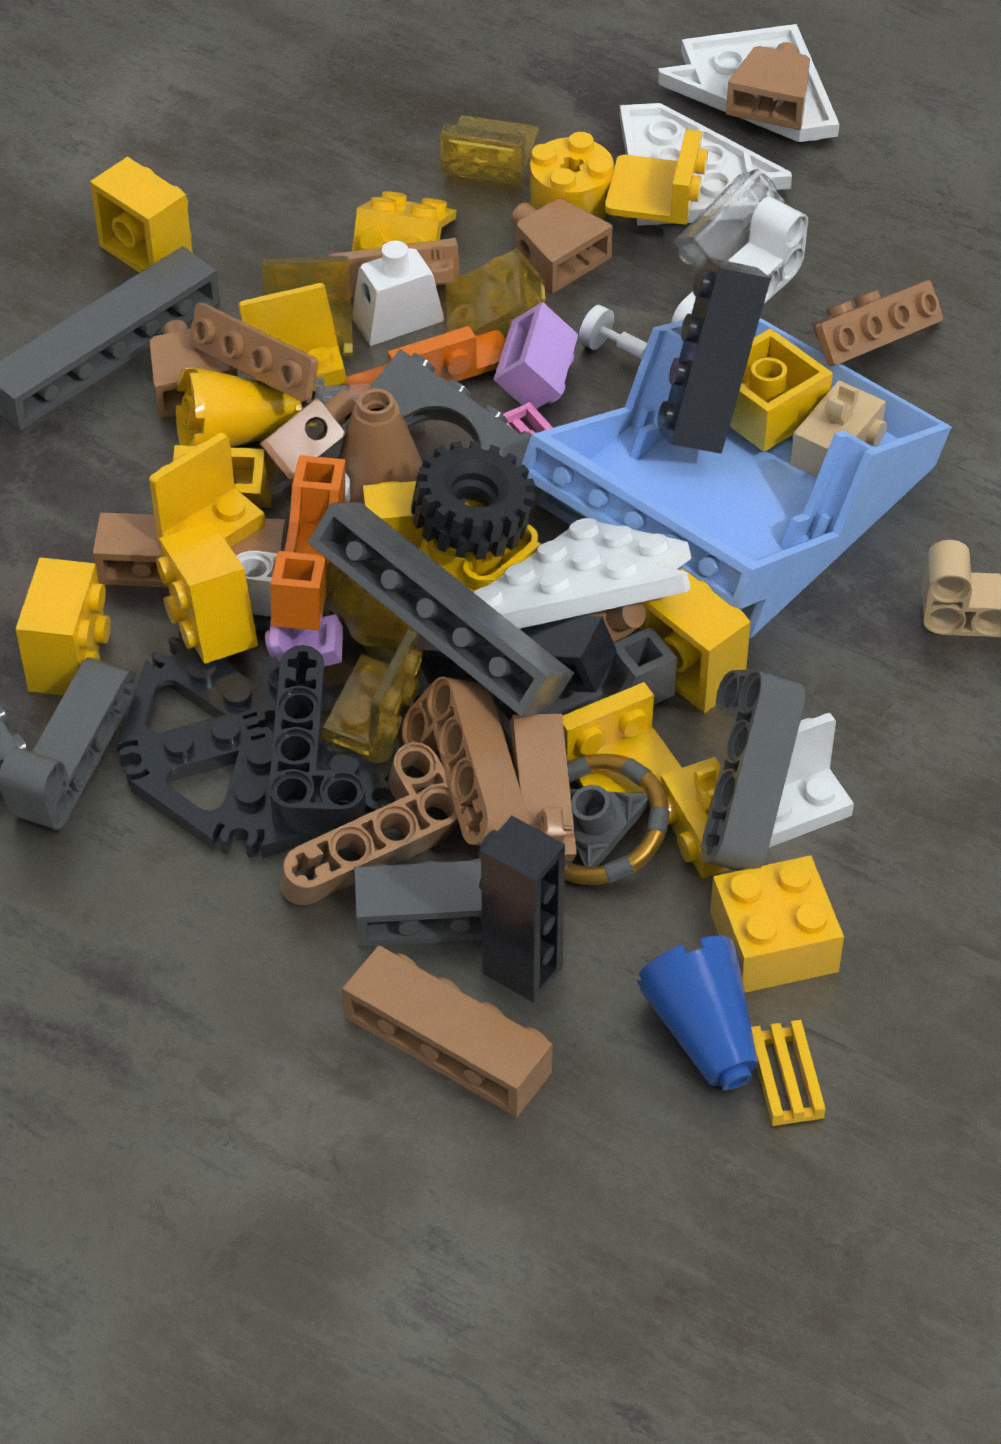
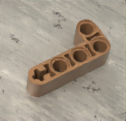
[402,677,529,846]
[279,742,458,906]

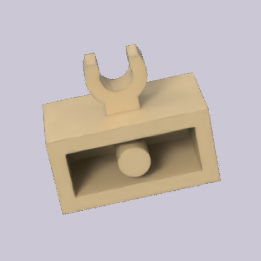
[790,380,887,477]

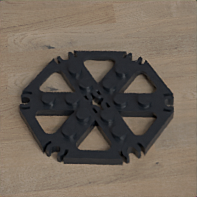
[117,610,425,858]

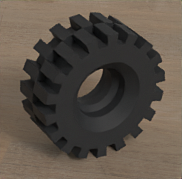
[411,441,536,560]

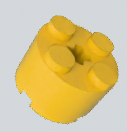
[530,132,614,220]

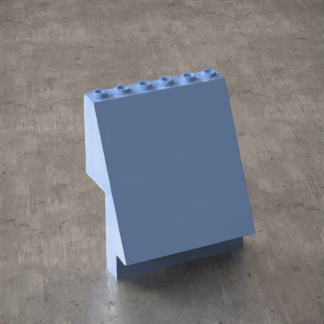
[521,318,952,638]

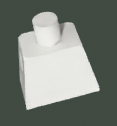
[352,241,444,346]

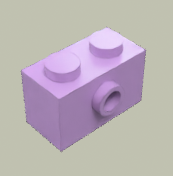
[494,302,579,409]

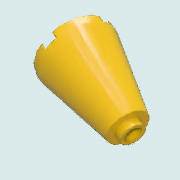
[176,367,302,448]

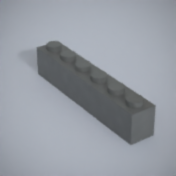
[0,246,220,431]
[308,502,574,717]

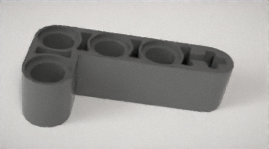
[0,657,137,830]
[701,670,806,871]

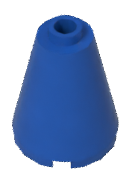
[637,935,758,1090]

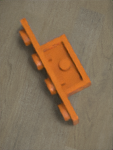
[340,326,506,402]

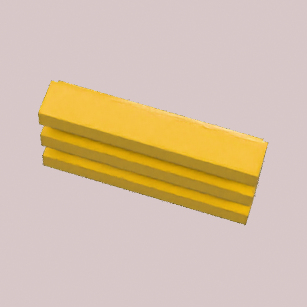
[751,1020,826,1126]

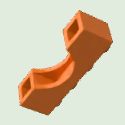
[270,455,346,631]

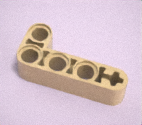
[922,540,1001,637]

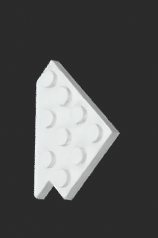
[658,24,839,142]
[620,103,792,226]
[474,518,692,629]

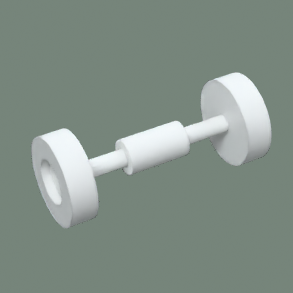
[579,305,647,360]

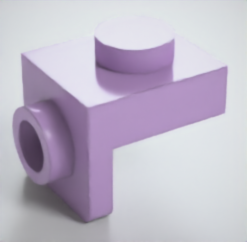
[265,614,343,667]

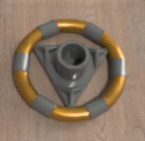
[565,753,670,885]

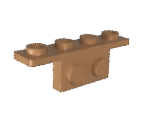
[812,280,943,366]
[190,303,318,402]

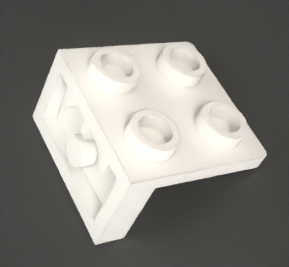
[769,713,854,848]

